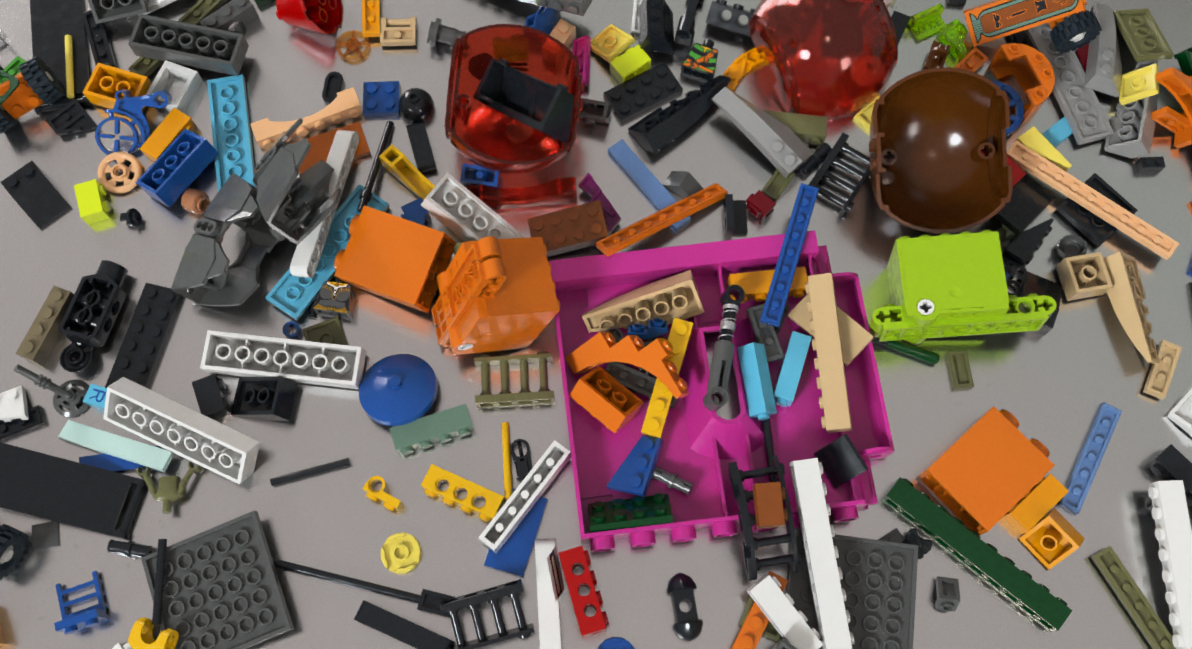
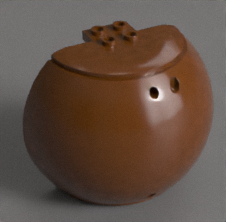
[869,67,1013,233]

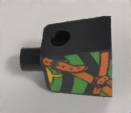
[681,39,718,82]

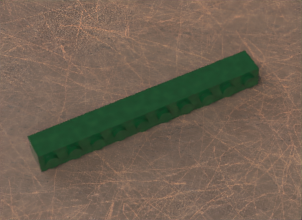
[882,477,1072,632]

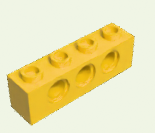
[421,464,505,523]

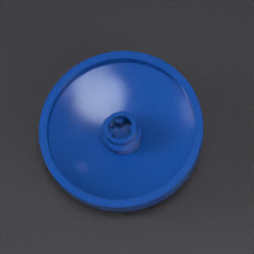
[359,354,438,426]

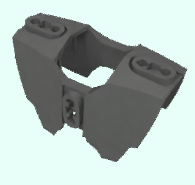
[253,118,342,245]
[171,173,286,306]

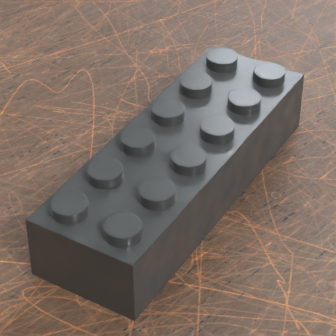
[128,14,249,76]

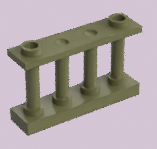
[474,351,555,408]

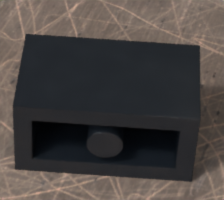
[192,374,232,420]

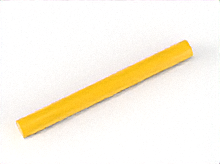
[501,422,513,500]

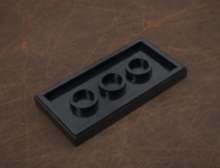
[993,174,1056,236]

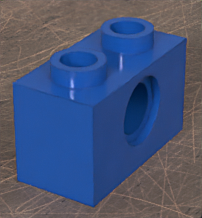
[460,163,501,190]

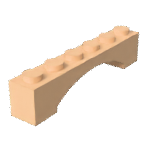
[250,87,363,150]

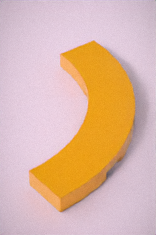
[722,42,802,92]

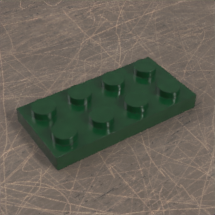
[588,493,673,533]

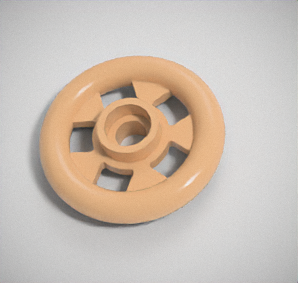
[97,151,143,194]

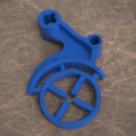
[95,89,172,155]

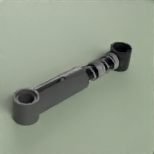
[703,285,745,411]

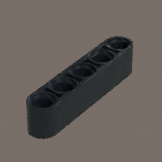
[354,600,454,649]

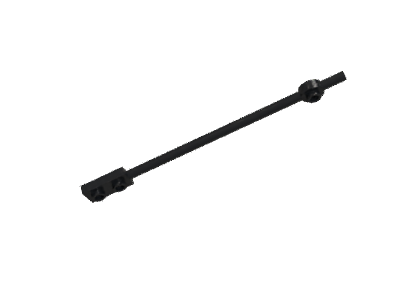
[272,558,461,618]

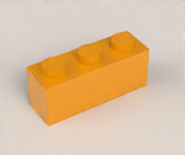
[139,108,197,162]
[1003,473,1069,535]

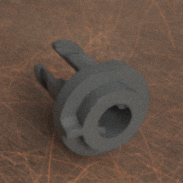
[427,18,466,47]

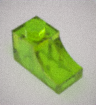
[936,19,968,64]

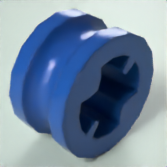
[282,321,302,340]

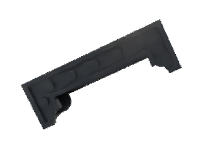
[473,58,574,144]

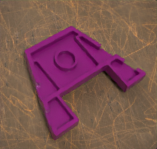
[578,173,621,248]

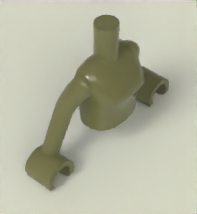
[136,462,203,514]

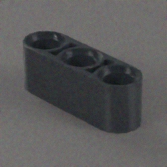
[406,121,437,172]

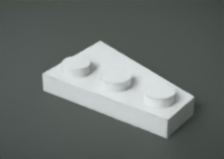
[0,385,29,422]

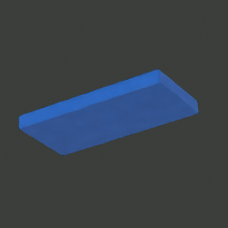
[484,488,548,578]

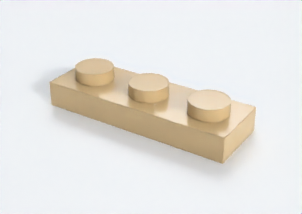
[1143,339,1182,400]

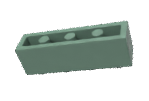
[389,404,474,455]

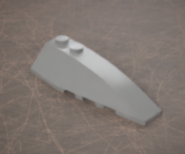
[1084,2,1122,98]
[1104,60,1158,158]
[712,87,814,178]

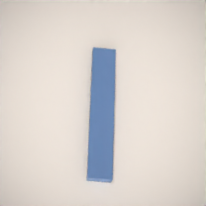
[608,139,691,230]
[1057,402,1122,515]

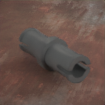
[652,466,694,495]

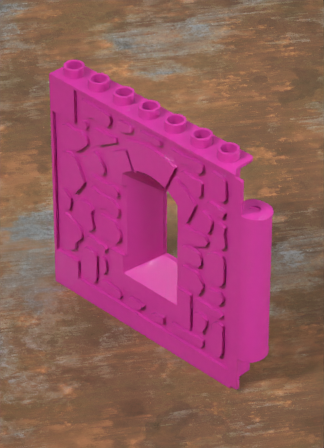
[549,230,895,552]

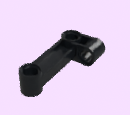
[674,0,704,47]

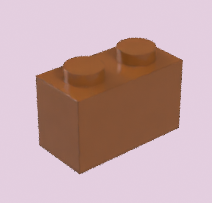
[752,482,788,529]

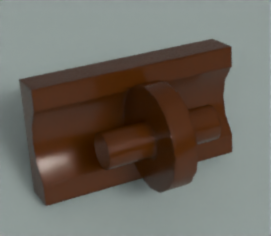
[923,41,951,70]

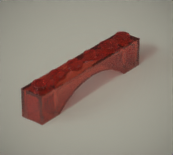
[464,177,577,210]

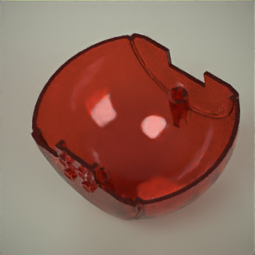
[748,0,898,120]
[444,24,584,174]

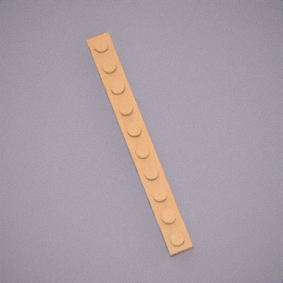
[1007,140,1179,260]

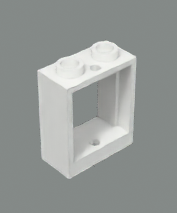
[146,60,203,114]

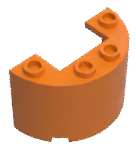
[987,43,1055,127]

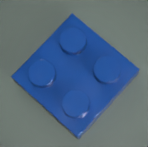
[363,81,400,117]

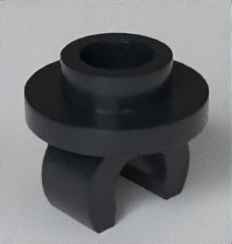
[120,208,142,227]

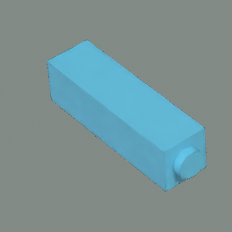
[773,331,812,407]
[737,342,777,420]

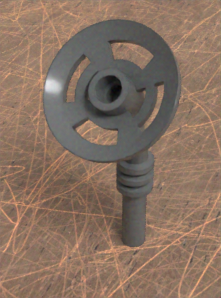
[13,364,90,418]

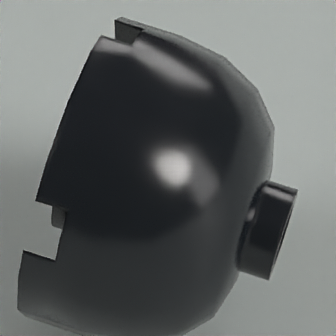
[399,88,435,124]

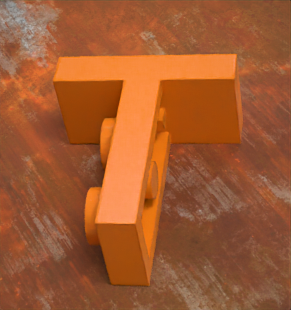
[1151,106,1192,149]

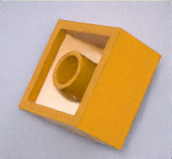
[1019,507,1085,570]

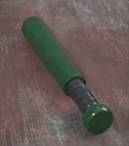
[872,337,940,364]

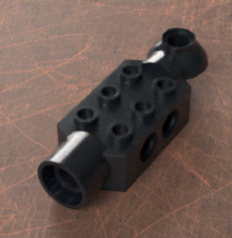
[58,260,128,372]

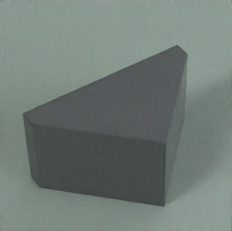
[663,171,703,198]

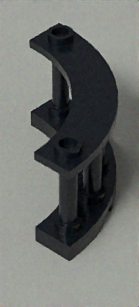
[728,455,801,581]

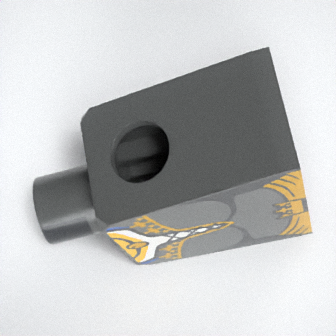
[313,277,354,319]

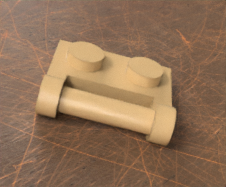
[380,17,417,46]

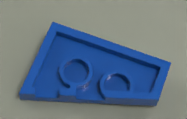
[606,435,663,497]

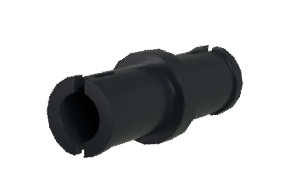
[799,142,832,176]
[107,539,153,558]

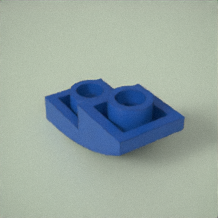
[627,318,668,340]

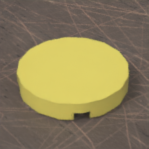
[381,532,422,574]

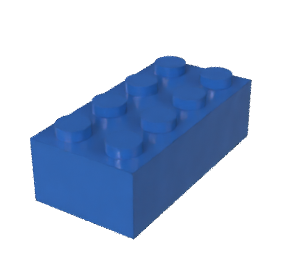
[136,129,218,208]

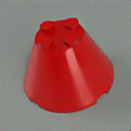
[276,0,343,35]

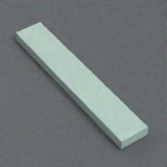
[58,420,174,472]

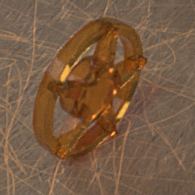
[336,30,370,60]

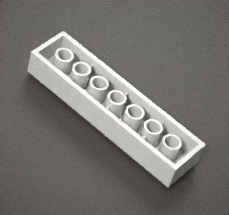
[200,330,366,389]
[103,377,260,485]

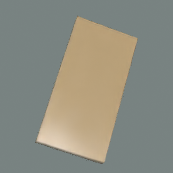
[788,294,874,367]

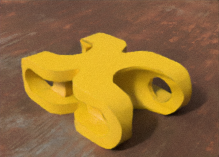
[128,617,179,649]

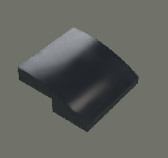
[814,434,868,488]

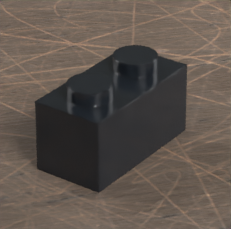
[1136,157,1165,173]

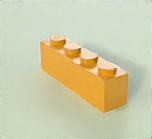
[727,267,808,304]

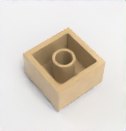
[1056,252,1113,301]

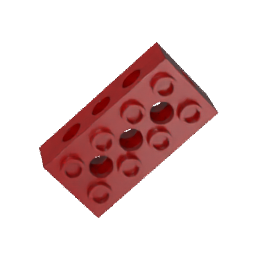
[558,546,609,639]

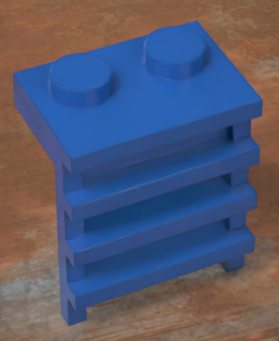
[54,571,109,635]

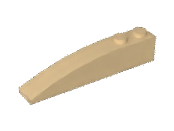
[1103,252,1159,364]
[582,270,705,333]

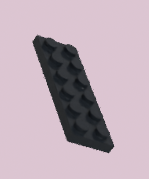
[105,283,183,388]

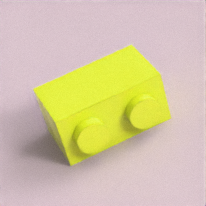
[610,44,651,84]
[74,179,111,225]

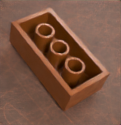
[527,200,610,257]

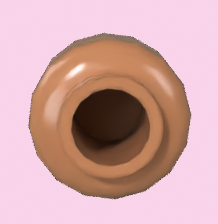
[181,188,210,214]

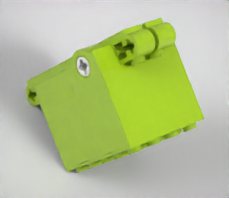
[869,230,1057,345]

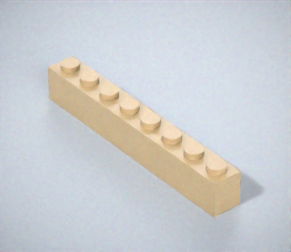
[805,273,852,433]

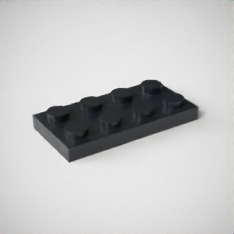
[603,62,683,123]

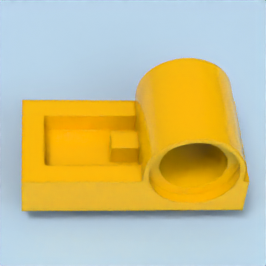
[362,476,404,512]

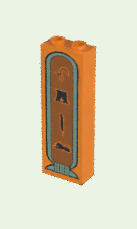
[963,0,1087,47]

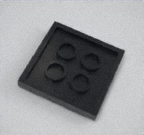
[1056,173,1138,247]

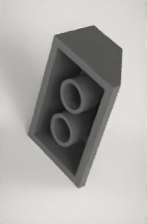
[88,0,148,24]

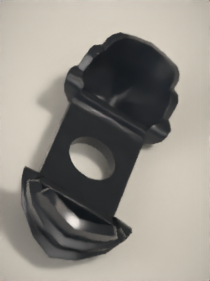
[667,573,703,641]

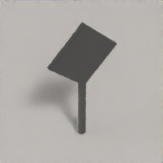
[31,521,60,551]

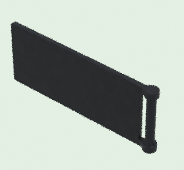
[30,0,92,115]
[0,442,147,540]

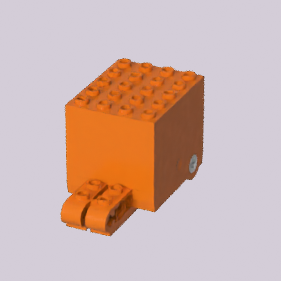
[431,236,560,355]

